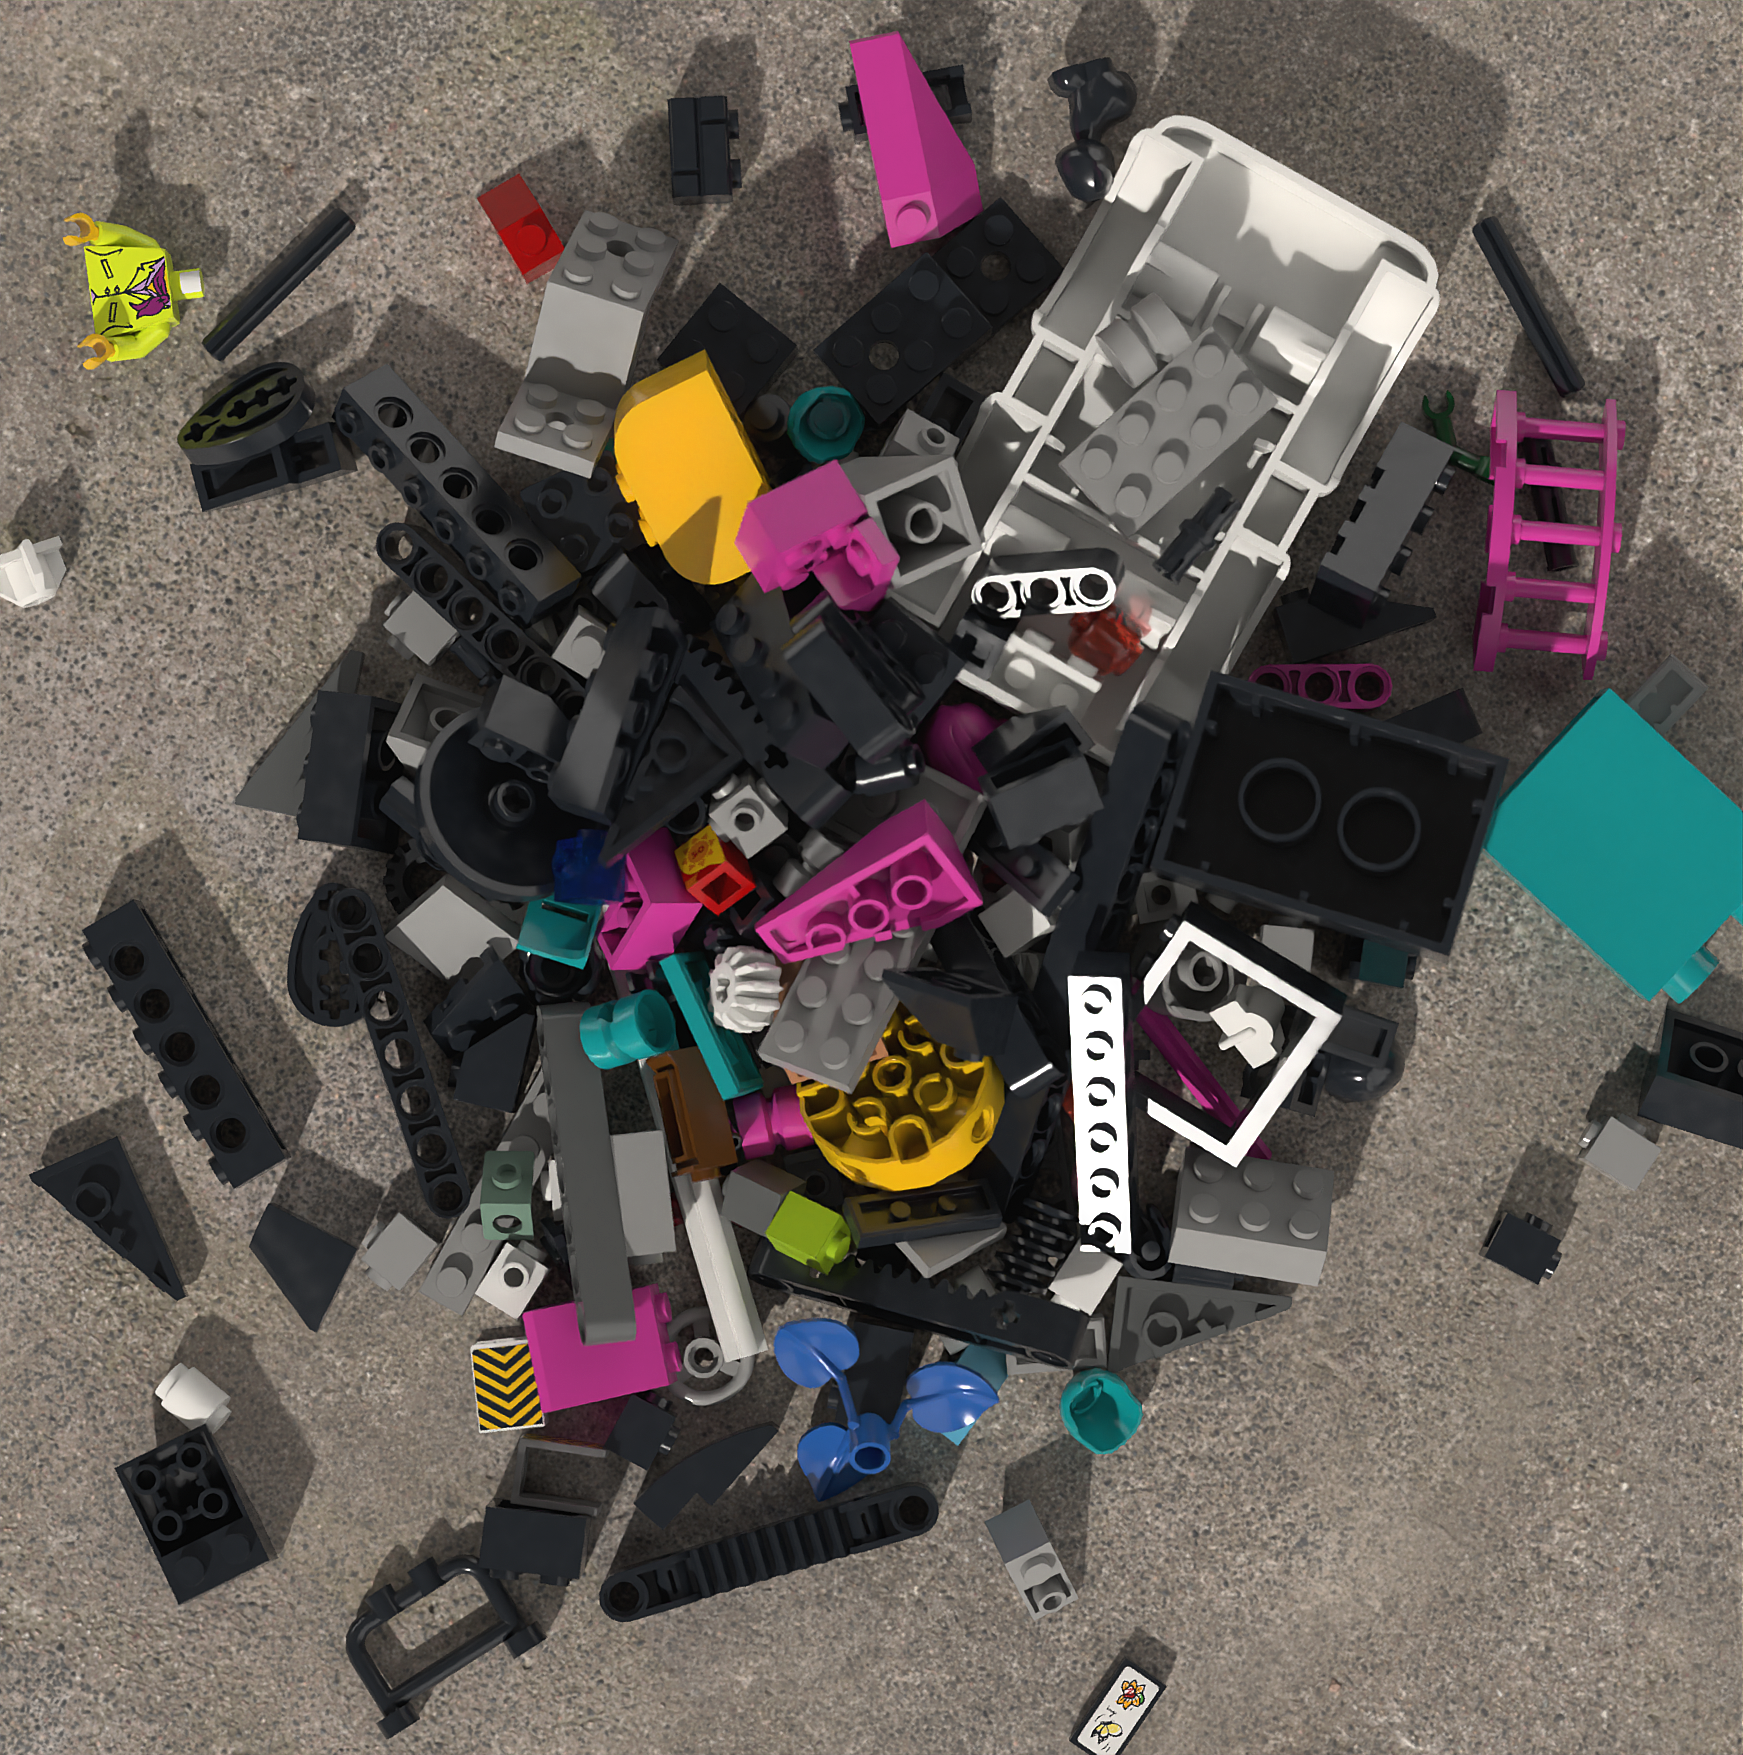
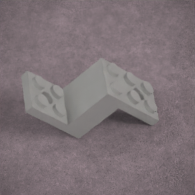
[494,210,679,478]

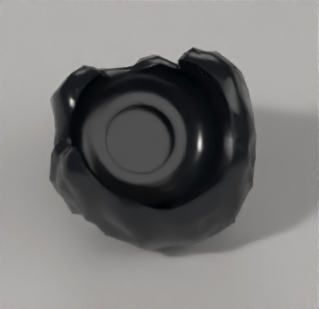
[518,917,606,1005]

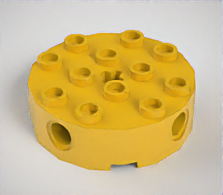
[796,1000,1005,1192]

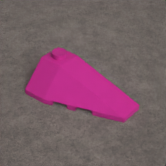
[849,31,983,248]
[755,799,983,964]

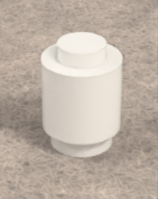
[155,1363,232,1434]

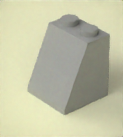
[840,455,983,590]

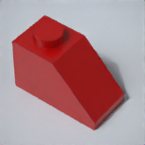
[477,174,565,284]

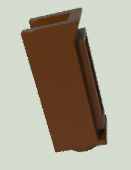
[646,1046,738,1183]

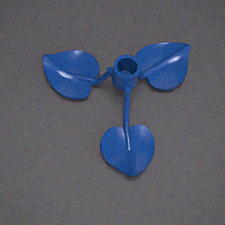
[774,1318,999,1502]

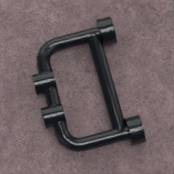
[345,1554,548,1740]

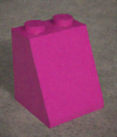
[522,1282,682,1413]

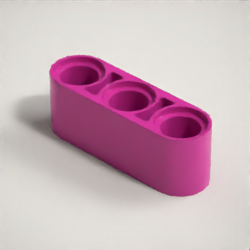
[1246,664,1392,712]

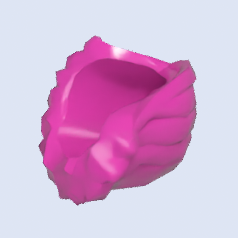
[917,702,1007,793]

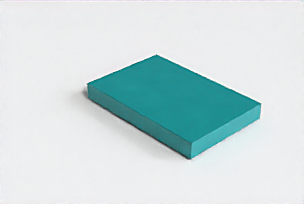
[659,951,765,1100]

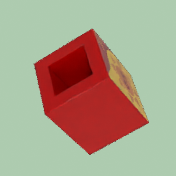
[674,824,757,916]

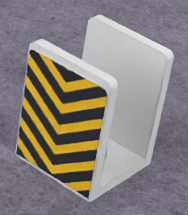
[470,1336,549,1433]

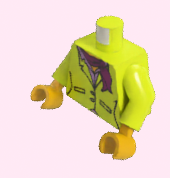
[63,213,205,370]

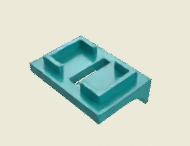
[516,870,608,969]

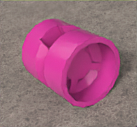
[732,1084,815,1160]

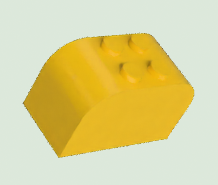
[614,349,773,584]

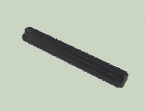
[202,208,356,361]
[1472,216,1585,398]

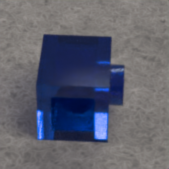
[552,829,626,907]

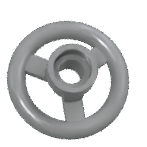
[666,1306,755,1406]

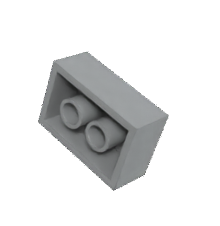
[1168,1147,1334,1286]

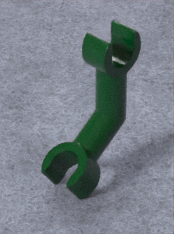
[1421,390,1494,486]

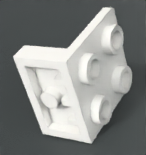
[987,626,1104,723]

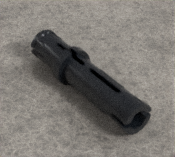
[1521,437,1579,573]

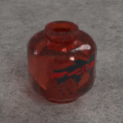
[1068,601,1144,676]

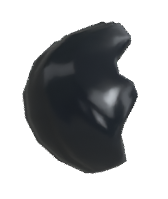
[1324,1037,1405,1103]

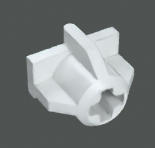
[0,536,66,608]
[1209,984,1285,1069]

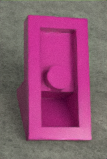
[813,517,900,612]

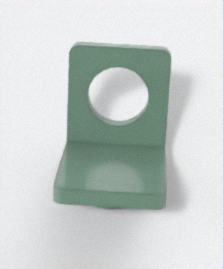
[480,1151,535,1240]

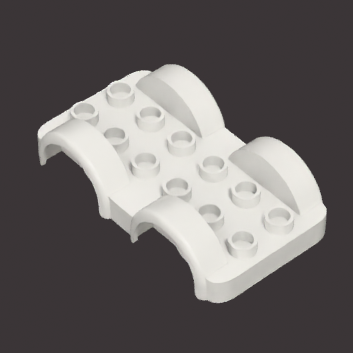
[884,115,1440,767]

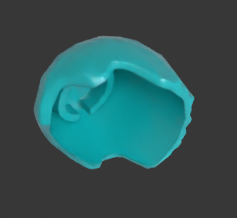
[787,386,865,464]
[1059,1368,1144,1455]

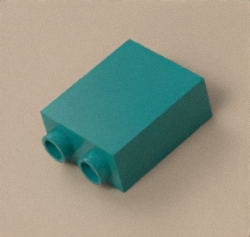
[1482,688,1743,1004]

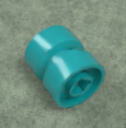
[579,989,676,1070]

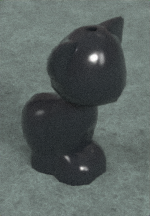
[1047,57,1137,210]

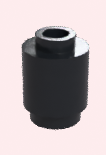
[845,738,925,797]

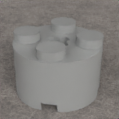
[1131,919,1248,1021]

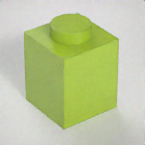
[765,1190,851,1275]

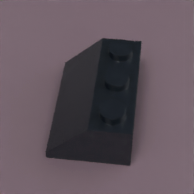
[296,690,408,854]
[1637,1008,1743,1149]

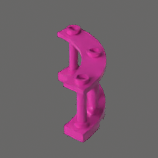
[1472,390,1626,681]

